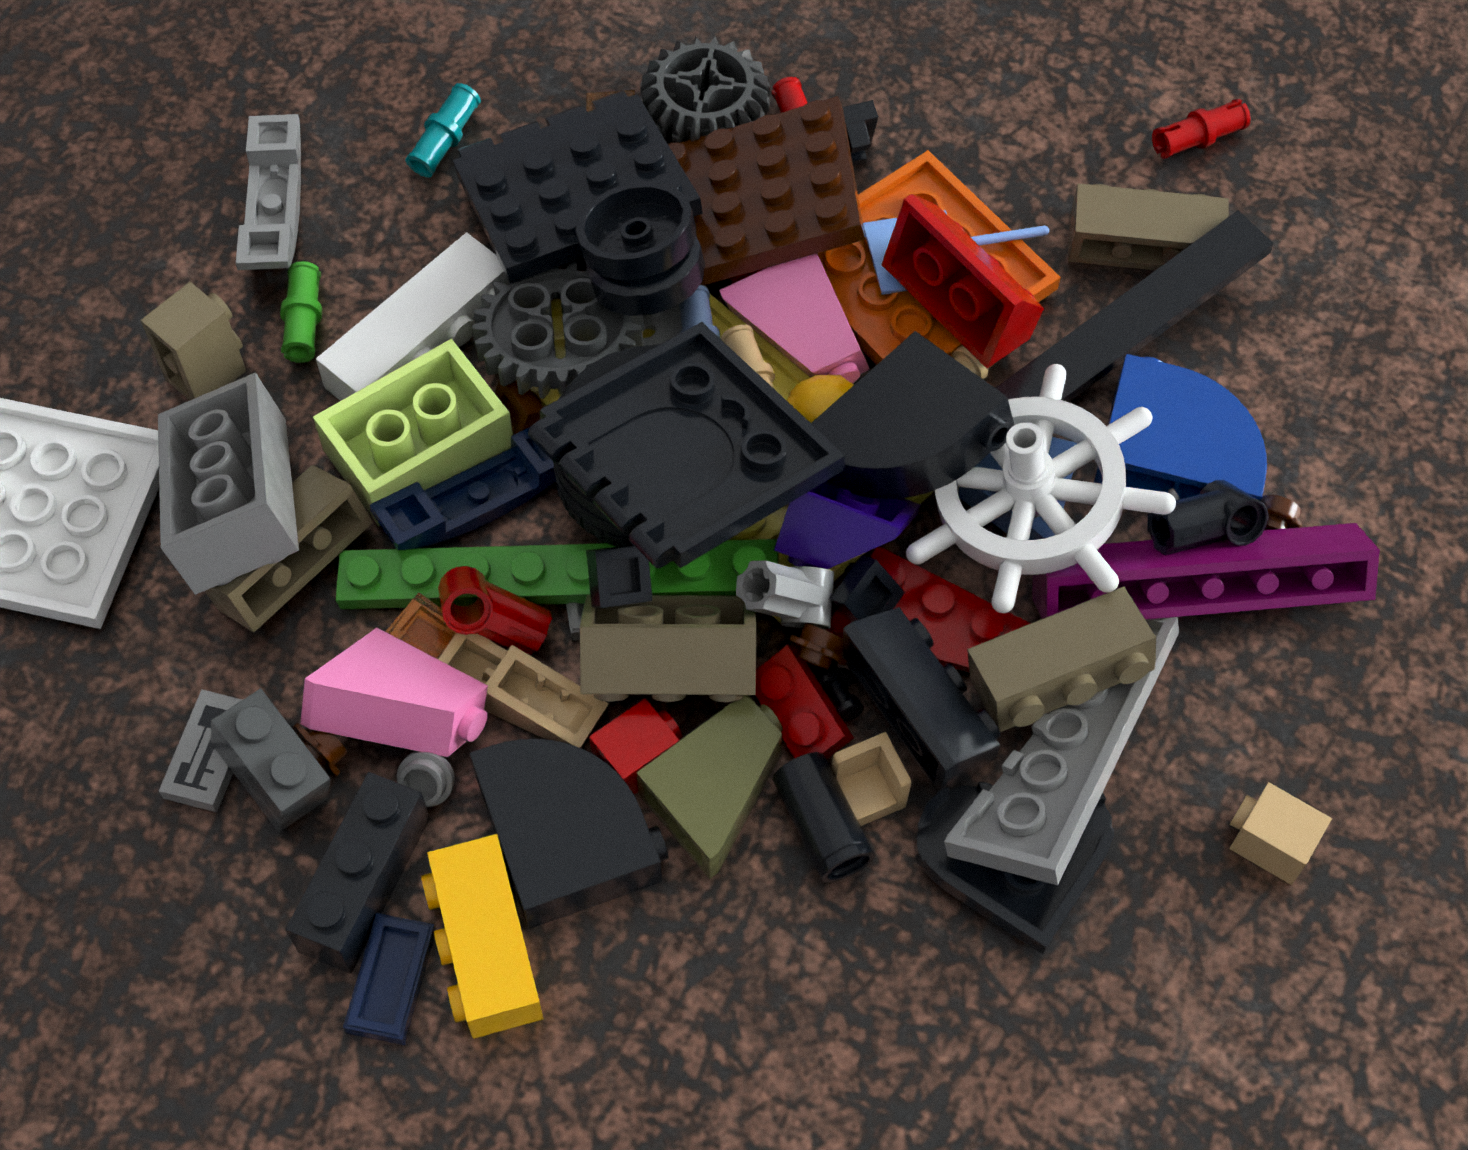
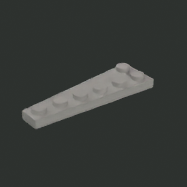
[944,617,1179,885]

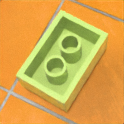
[313,338,513,526]

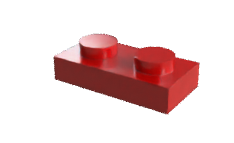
[756,645,854,759]

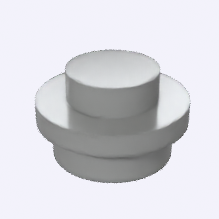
[397,751,455,807]

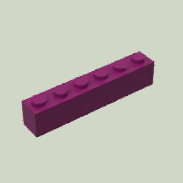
[1032,523,1380,620]

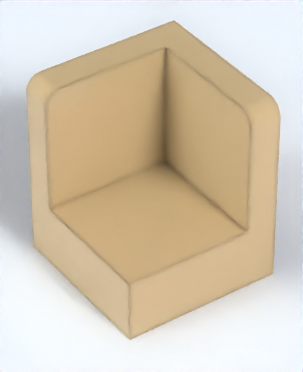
[831,732,911,826]

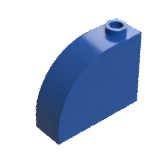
[1094,354,1267,501]

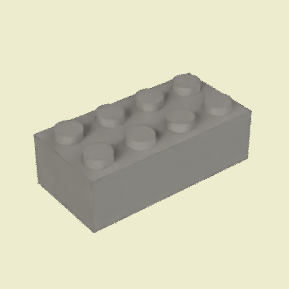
[158,372,299,595]

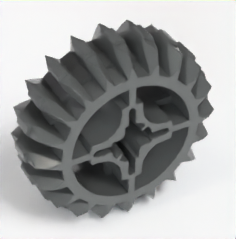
[640,36,770,143]

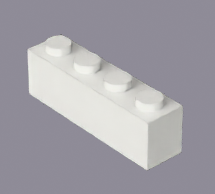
[316,232,510,401]

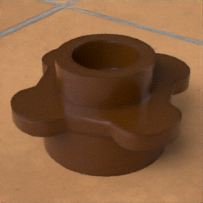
[789,623,847,670]
[292,723,347,777]

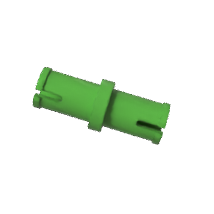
[280,261,322,363]

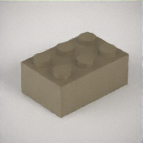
[580,595,756,702]

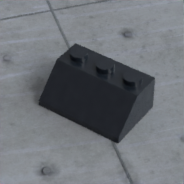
[843,607,1001,792]

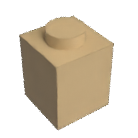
[1229,782,1332,885]

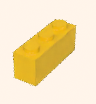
[421,834,544,1039]

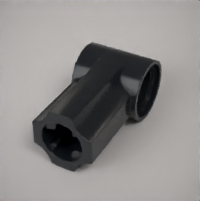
[1147,480,1268,556]

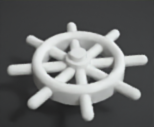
[906,364,1176,613]

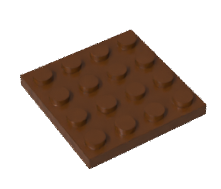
[668,96,866,286]

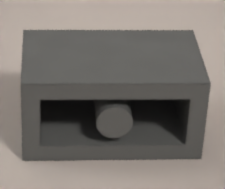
[211,688,331,833]

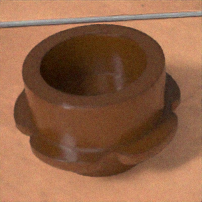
[1261,495,1302,530]

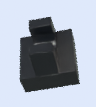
[842,100,878,166]
[586,545,653,608]
[830,555,905,622]

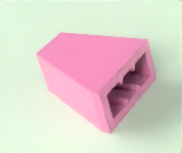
[719,253,870,383]
[300,628,488,757]

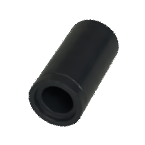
[772,752,875,883]

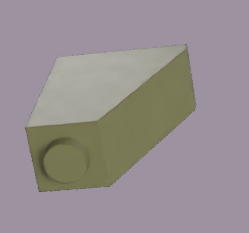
[636,695,783,879]

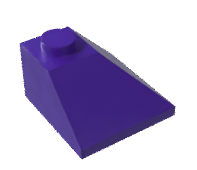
[774,481,921,569]

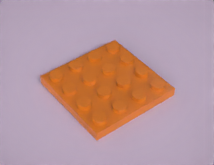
[817,150,1061,365]

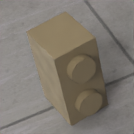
[141,282,246,401]

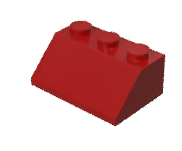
[881,194,1044,369]

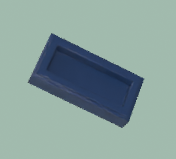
[343,913,436,1045]

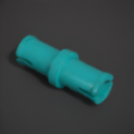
[405,83,481,178]

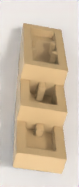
[392,603,609,748]

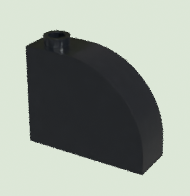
[811,331,1014,499]
[470,739,669,929]

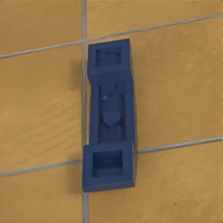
[370,427,556,551]

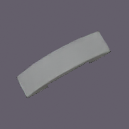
[235,114,301,270]

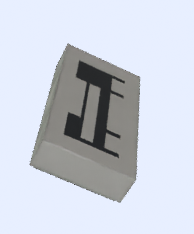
[159,689,242,812]

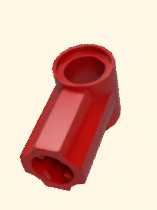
[438,566,552,656]

